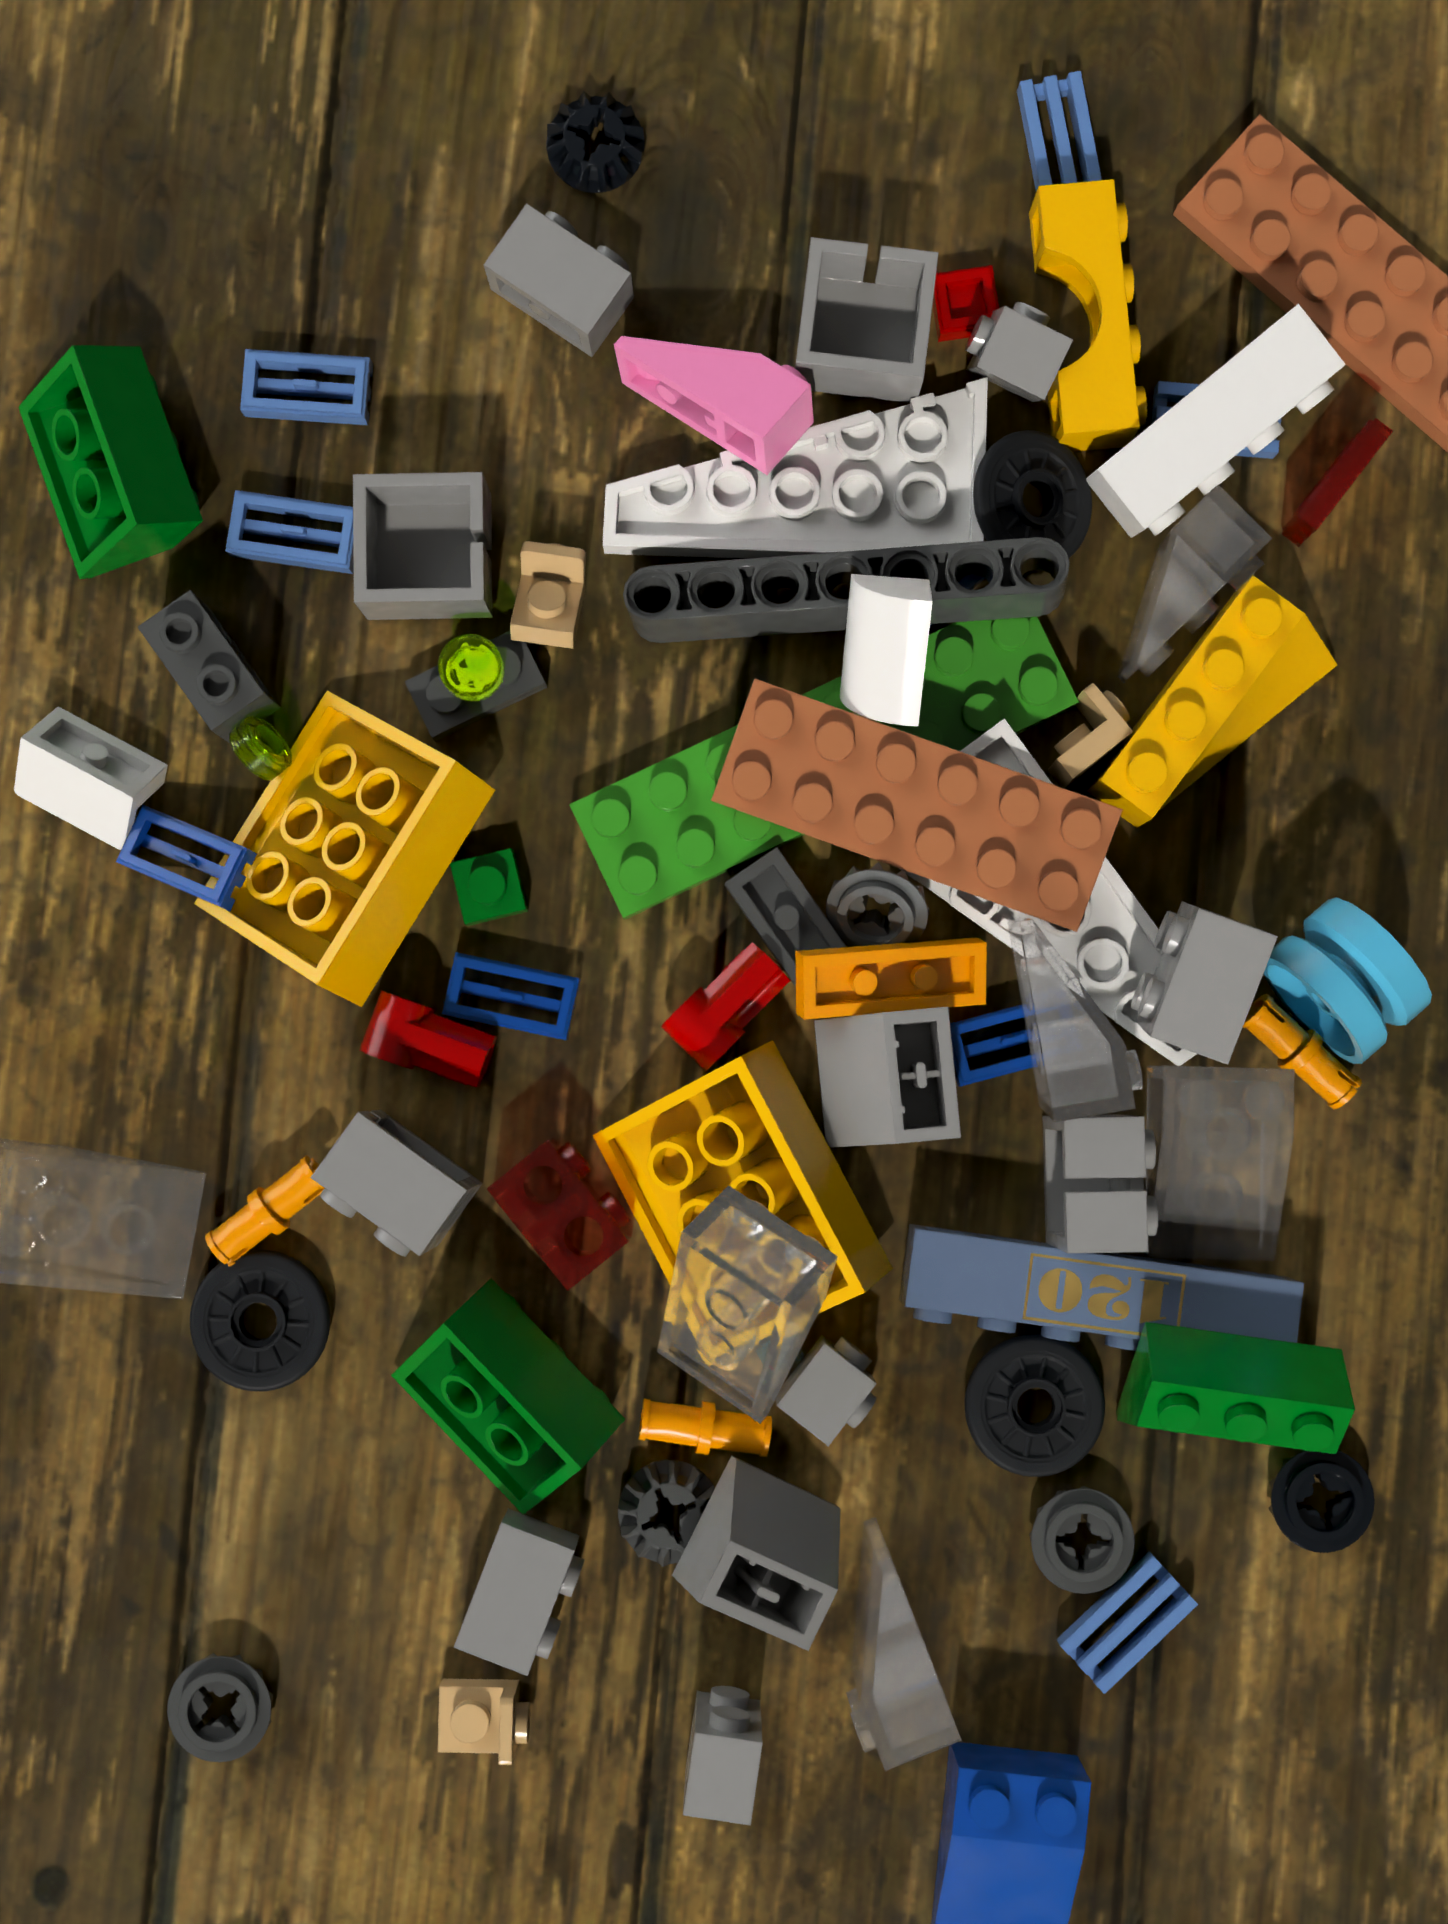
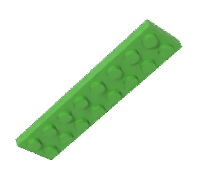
[569,617,1079,920]

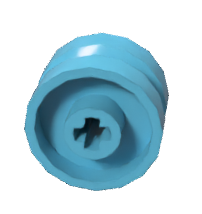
[1264,897,1432,1064]

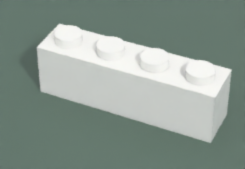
[1086,303,1346,538]

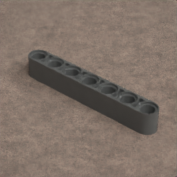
[623,537,1070,643]

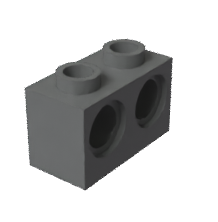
[138,590,281,744]

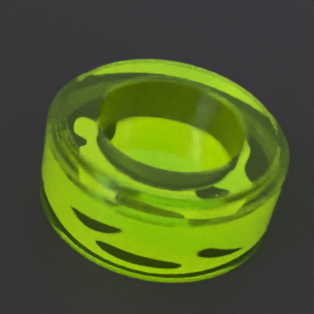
[438,634,504,701]
[229,716,292,781]

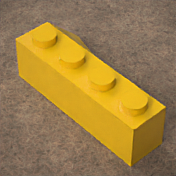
[1087,576,1337,828]

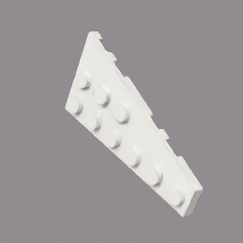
[603,377,988,559]
[899,718,1197,1067]

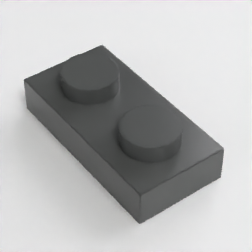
[404,631,547,742]
[724,847,846,988]

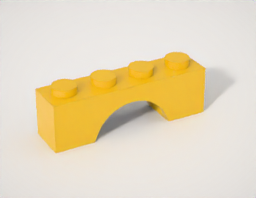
[1029,179,1147,452]

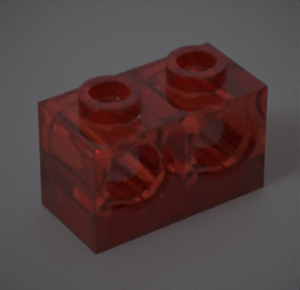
[487,1138,633,1291]

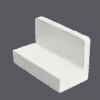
[14,706,168,850]

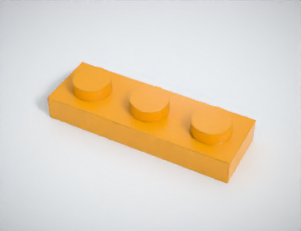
[795,937,987,1020]

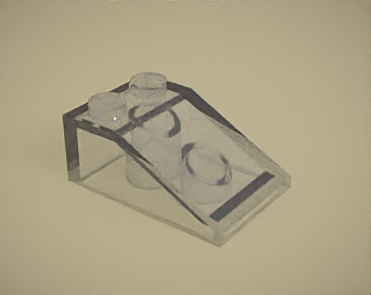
[1007,916,1143,1122]
[1144,1065,1295,1261]
[0,1138,206,1299]
[657,1185,838,1423]
[846,1517,962,1771]

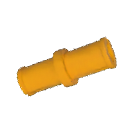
[1243,994,1362,1110]
[205,1155,324,1267]
[638,1398,772,1457]

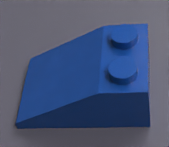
[931,1741,1092,1924]

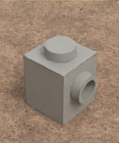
[965,302,1073,402]
[775,1335,877,1447]

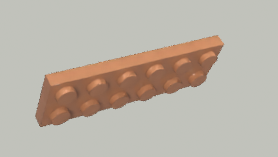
[1173,114,1448,452]
[711,678,1123,932]

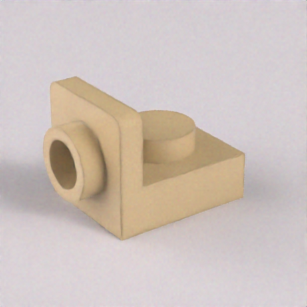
[510,541,586,649]
[1048,683,1133,788]
[438,1678,531,1765]

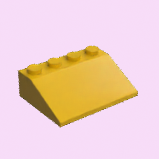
[194,691,495,1007]
[592,1040,893,1362]

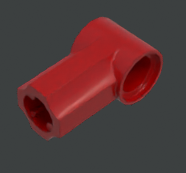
[661,942,791,1072]
[359,990,497,1088]

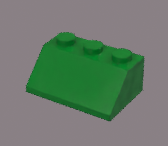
[18,345,203,579]
[391,1278,625,1515]
[1116,1322,1355,1454]

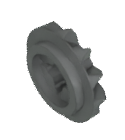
[826,862,930,947]
[618,1459,715,1567]
[1029,1486,1135,1594]
[167,1653,274,1762]

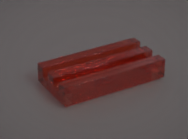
[1282,418,1393,547]

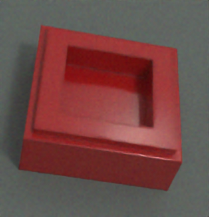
[932,265,999,342]

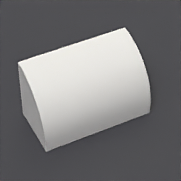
[840,574,933,726]

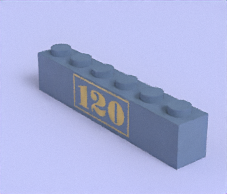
[899,1224,1304,1351]

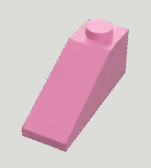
[614,336,814,475]

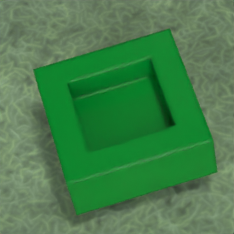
[450,848,528,926]

